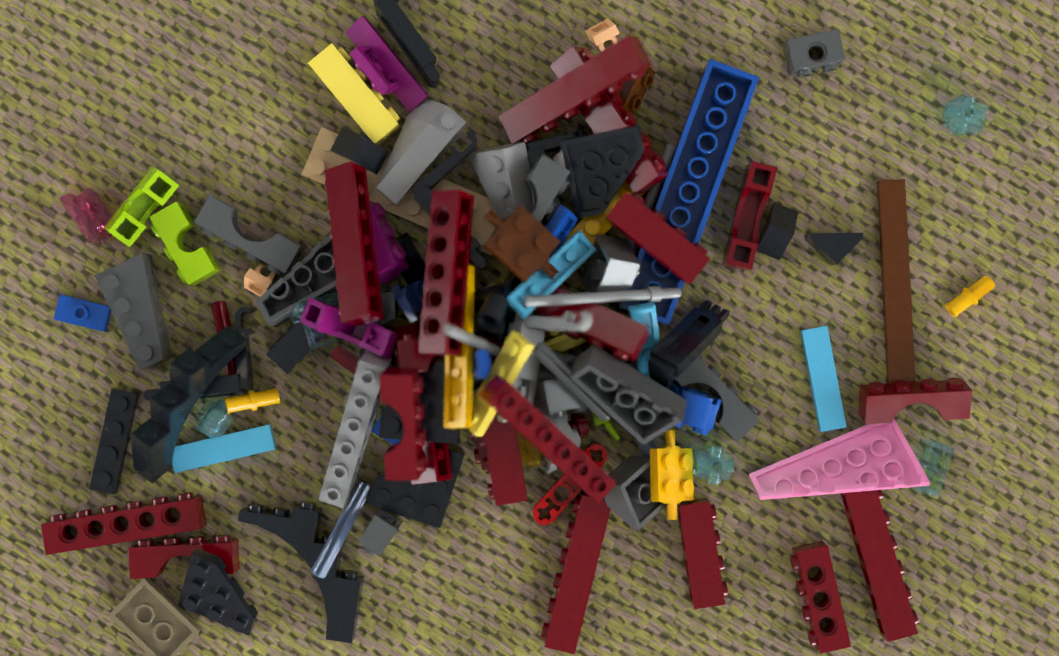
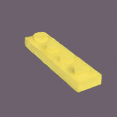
[468,330,534,437]

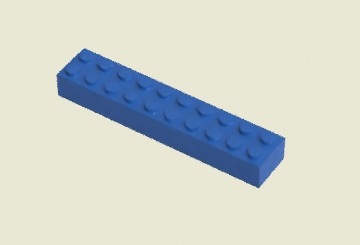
[617,59,759,325]

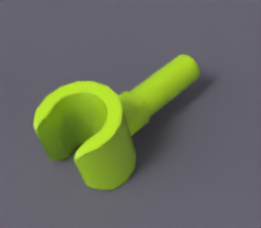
[591,412,620,441]

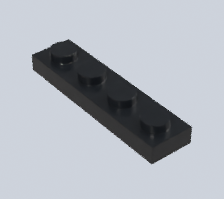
[89,388,139,494]

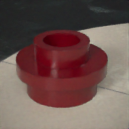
[568,413,589,439]

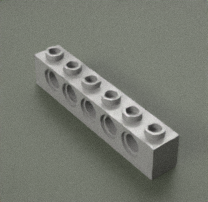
[319,350,392,508]

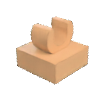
[585,18,619,52]
[244,264,275,297]

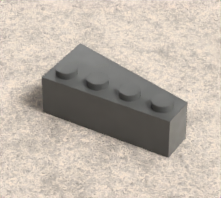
[256,233,338,327]
[95,253,172,370]
[569,345,686,445]

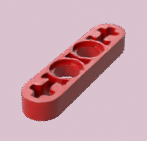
[533,443,608,525]

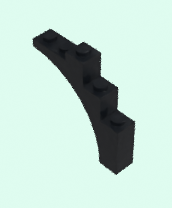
[131,326,247,484]
[238,501,364,643]

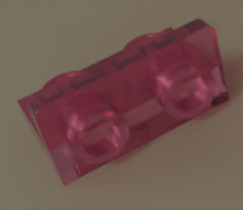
[59,188,113,244]

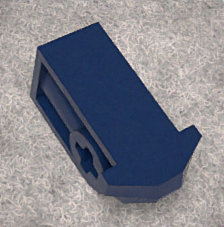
[391,278,425,323]

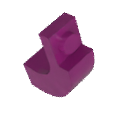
[300,297,398,358]

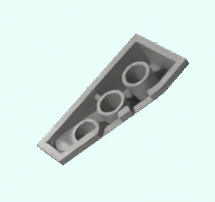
[376,99,466,206]

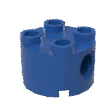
[670,384,722,435]

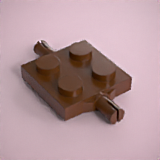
[484,205,560,283]

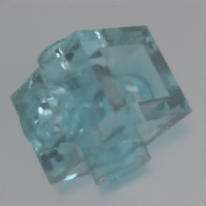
[942,95,989,136]
[694,446,734,484]

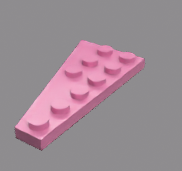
[749,419,930,500]

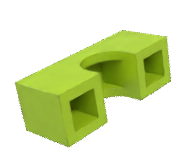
[104,166,179,247]
[149,201,222,286]

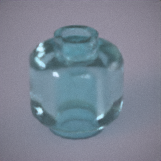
[194,399,234,439]

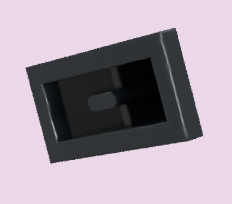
[330,128,389,175]
[756,203,798,260]
[396,232,426,285]
[805,233,863,266]

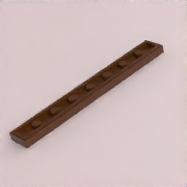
[877,179,916,383]

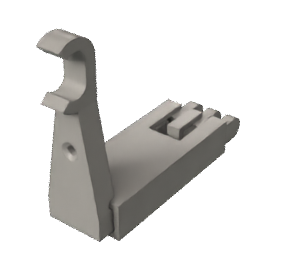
[497,310,593,424]

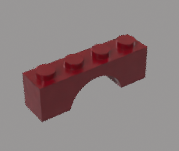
[721,161,778,271]
[395,334,505,374]
[380,368,427,481]
[858,378,972,424]
[128,535,240,579]

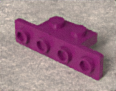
[346,16,428,112]

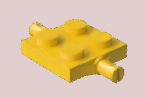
[650,430,694,520]

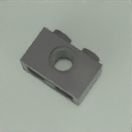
[782,29,845,78]
[358,509,403,556]

